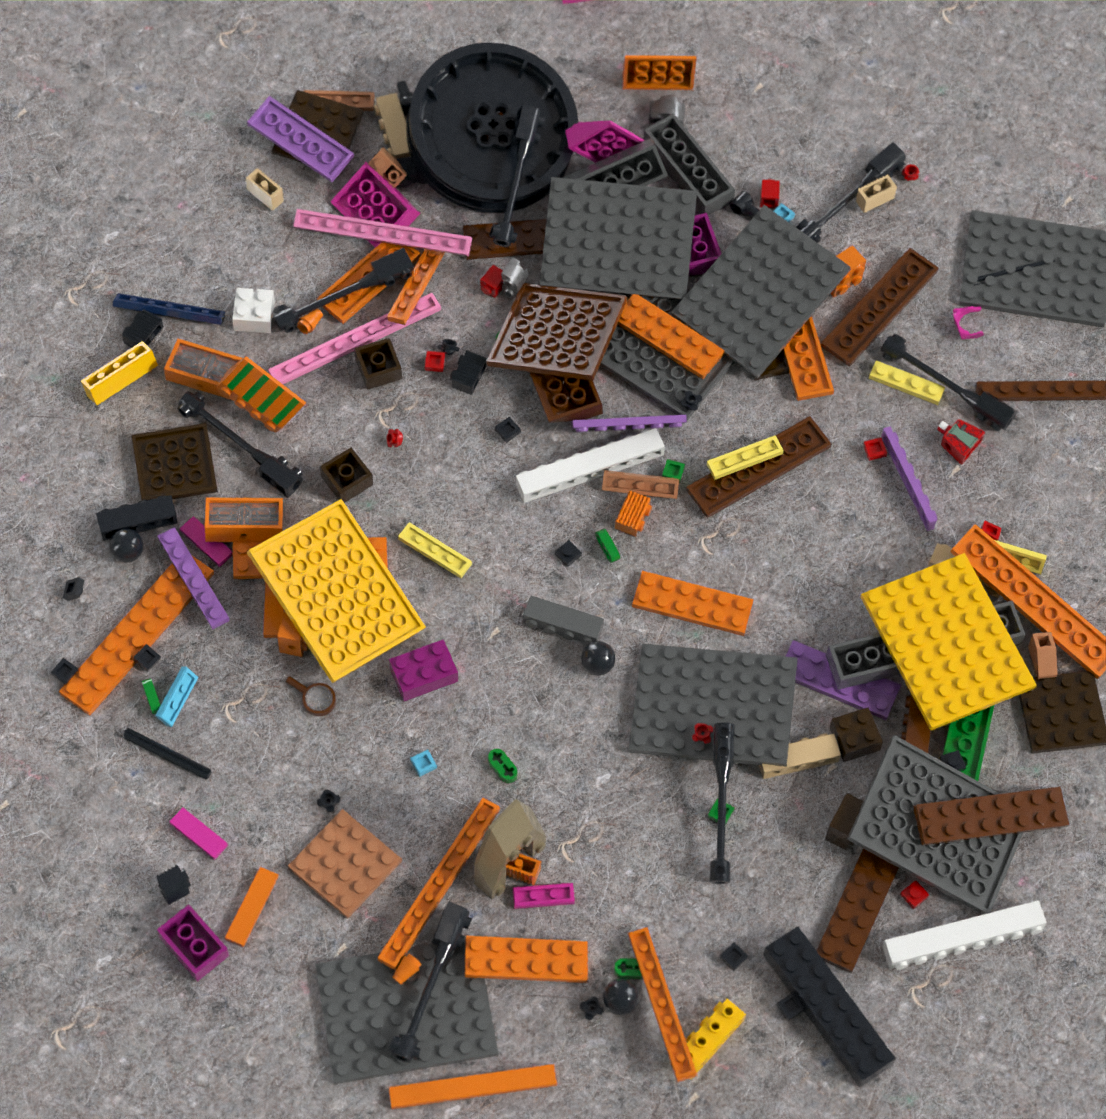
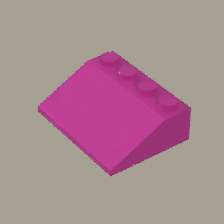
[566,120,645,163]
[330,162,420,248]

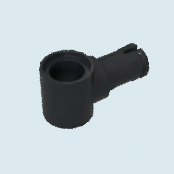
[397,81,413,114]
[730,191,759,218]

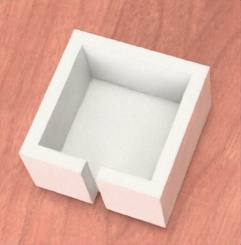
[232,288,275,333]

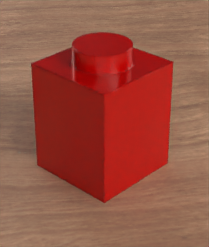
[760,179,780,208]
[480,264,503,298]

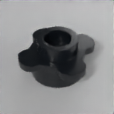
[438,339,460,355]
[681,391,702,411]
[317,790,341,812]
[580,996,604,1020]

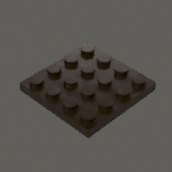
[272,90,364,163]
[131,423,218,500]
[1019,671,1106,754]

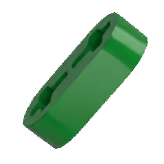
[595,528,620,563]
[142,678,160,714]
[488,748,518,783]
[614,958,643,980]

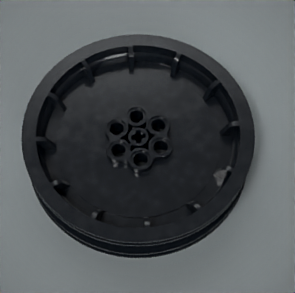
[406,42,578,213]

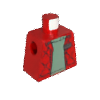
[937,419,985,465]

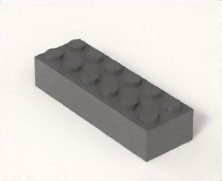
[643,113,735,215]
[562,138,668,186]

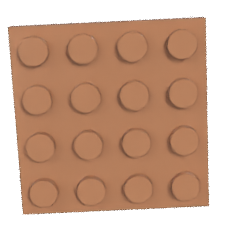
[288,809,402,919]

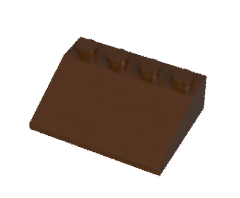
[529,372,603,423]

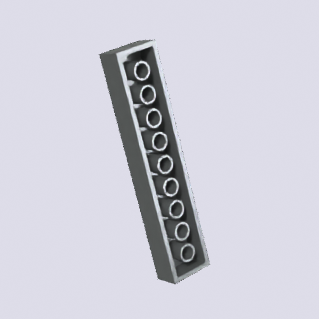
[826,601,1026,690]

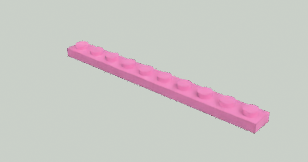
[294,209,472,256]
[268,293,441,384]

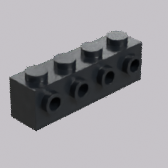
[96,495,178,541]

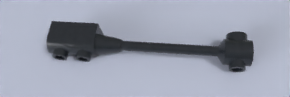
[489,104,544,247]
[796,142,906,243]
[273,248,414,333]
[881,333,1018,431]
[177,391,303,498]
[710,722,735,884]
[388,901,472,1063]

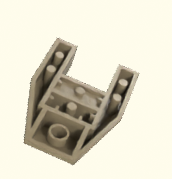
[474,799,546,899]

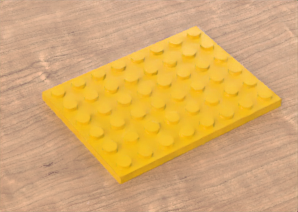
[247,499,426,684]
[860,553,1037,730]

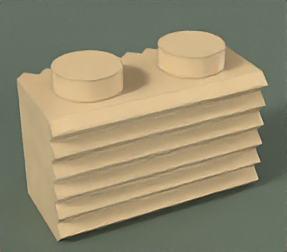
[245,168,284,210]
[856,175,897,213]

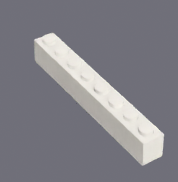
[516,428,665,503]
[882,900,1047,970]

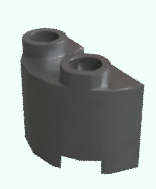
[648,96,685,125]
[501,257,529,298]

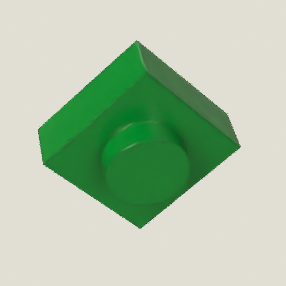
[662,459,685,483]
[708,798,735,824]

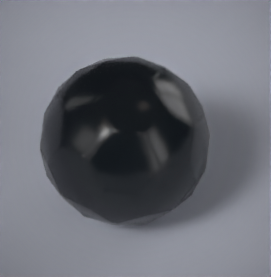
[109,529,144,563]
[581,641,616,676]
[603,978,639,1015]

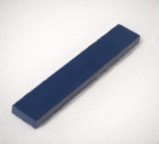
[113,293,225,325]

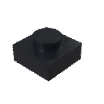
[495,417,521,443]
[555,540,582,567]
[62,577,85,601]
[133,644,161,672]
[51,658,79,684]
[939,750,966,772]
[719,942,749,972]
[776,992,805,1021]

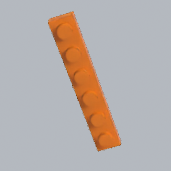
[387,249,445,325]

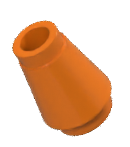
[297,309,323,334]
[392,953,421,985]

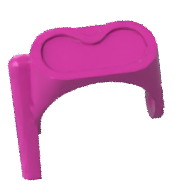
[952,306,984,340]

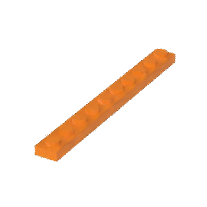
[378,798,500,971]

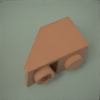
[368,147,407,188]
[1028,632,1057,679]

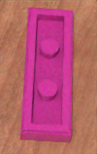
[179,516,233,567]
[169,807,228,860]
[513,883,575,909]

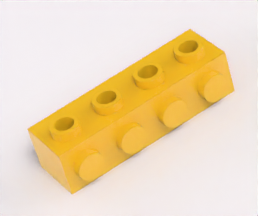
[81,341,158,405]
[686,998,746,1080]

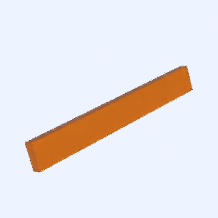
[628,927,697,1083]
[389,1064,557,1109]

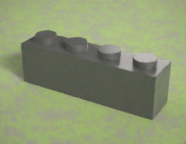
[523,595,604,645]

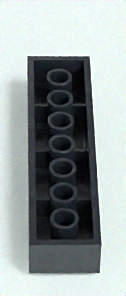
[763,926,896,1088]

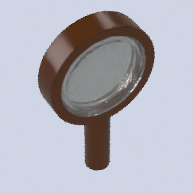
[286,676,336,717]

